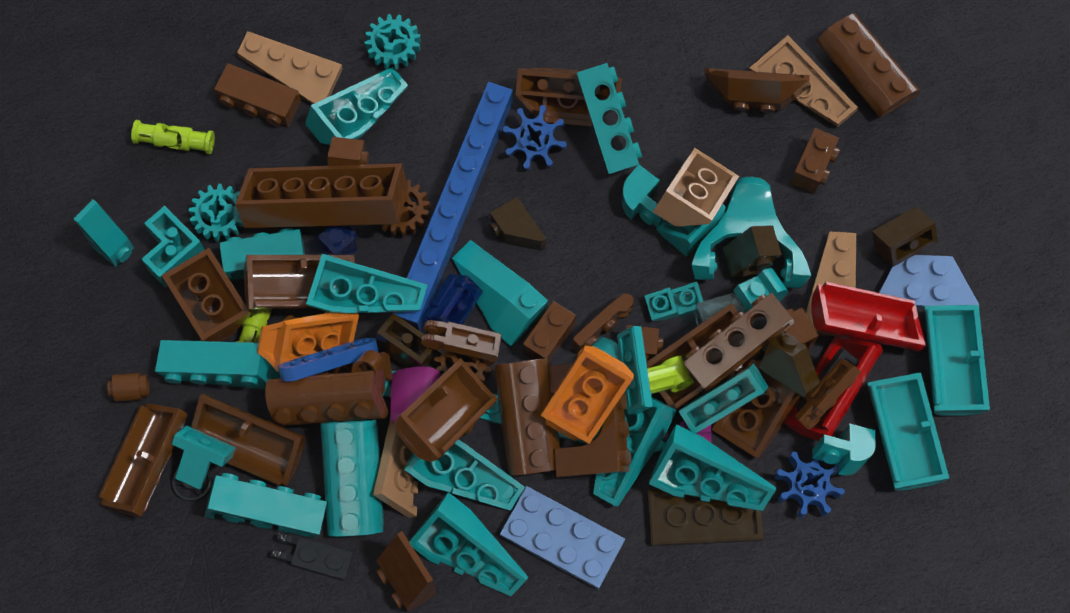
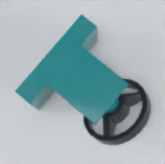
[172,425,236,502]

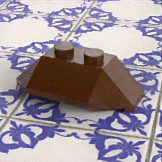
[516,68,622,126]
[705,68,810,113]

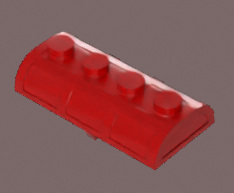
[811,281,925,351]
[785,334,883,441]

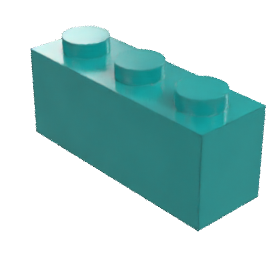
[220,228,305,281]
[679,363,768,433]

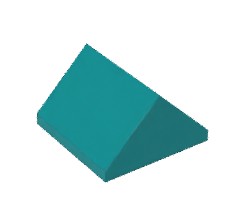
[657,203,726,257]

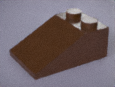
[712,359,802,459]
[376,531,437,612]

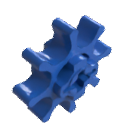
[503,105,567,170]
[774,452,845,518]

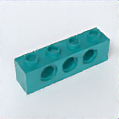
[577,63,642,174]

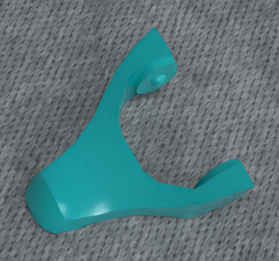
[692,176,811,289]

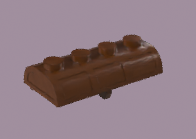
[817,13,920,118]
[244,255,355,309]
[646,303,763,409]
[395,358,498,462]
[494,358,561,475]
[265,371,388,427]
[191,394,306,486]
[98,403,188,518]

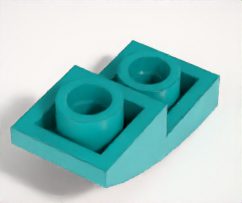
[645,282,706,322]

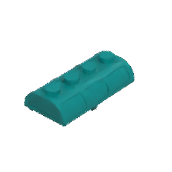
[924,305,990,416]
[867,373,949,491]
[321,420,384,536]

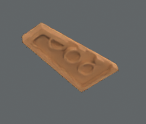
[237,31,343,104]
[749,35,858,127]
[806,231,856,336]
[373,419,418,518]

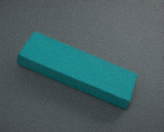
[617,326,653,414]

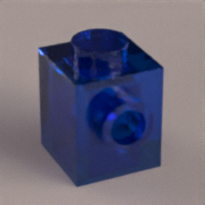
[318,225,358,255]

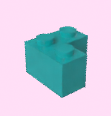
[142,206,204,288]

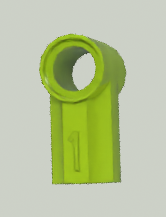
[647,356,694,394]

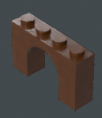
[549,360,631,477]

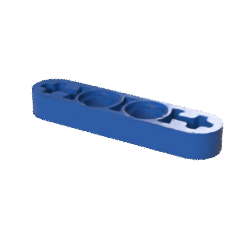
[278,338,378,381]

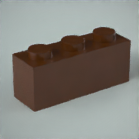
[214,63,301,127]

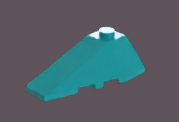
[305,67,408,145]
[452,240,548,348]
[306,254,428,313]
[593,392,677,507]
[649,424,776,511]
[404,439,526,510]
[409,492,528,596]

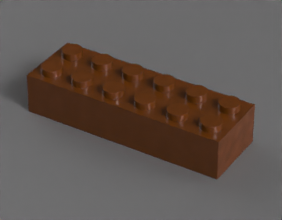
[235,163,409,228]

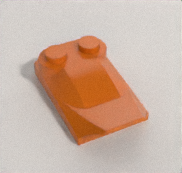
[257,311,359,372]
[541,345,634,444]

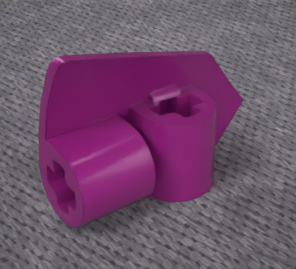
[390,366,441,423]

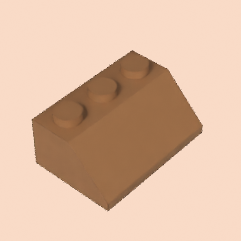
[653,148,739,226]

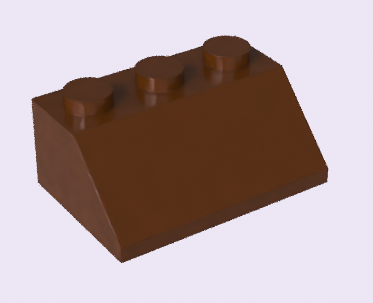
[162,248,251,342]

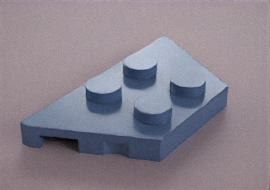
[879,255,979,309]

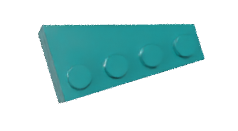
[155,340,280,390]
[204,473,327,539]

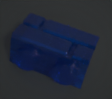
[422,274,483,325]

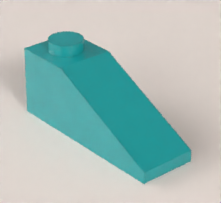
[74,200,134,267]

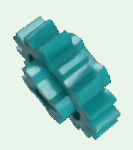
[365,14,421,69]
[189,184,244,242]

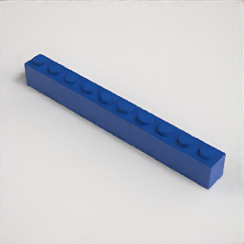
[392,82,513,331]

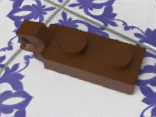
[794,359,861,430]

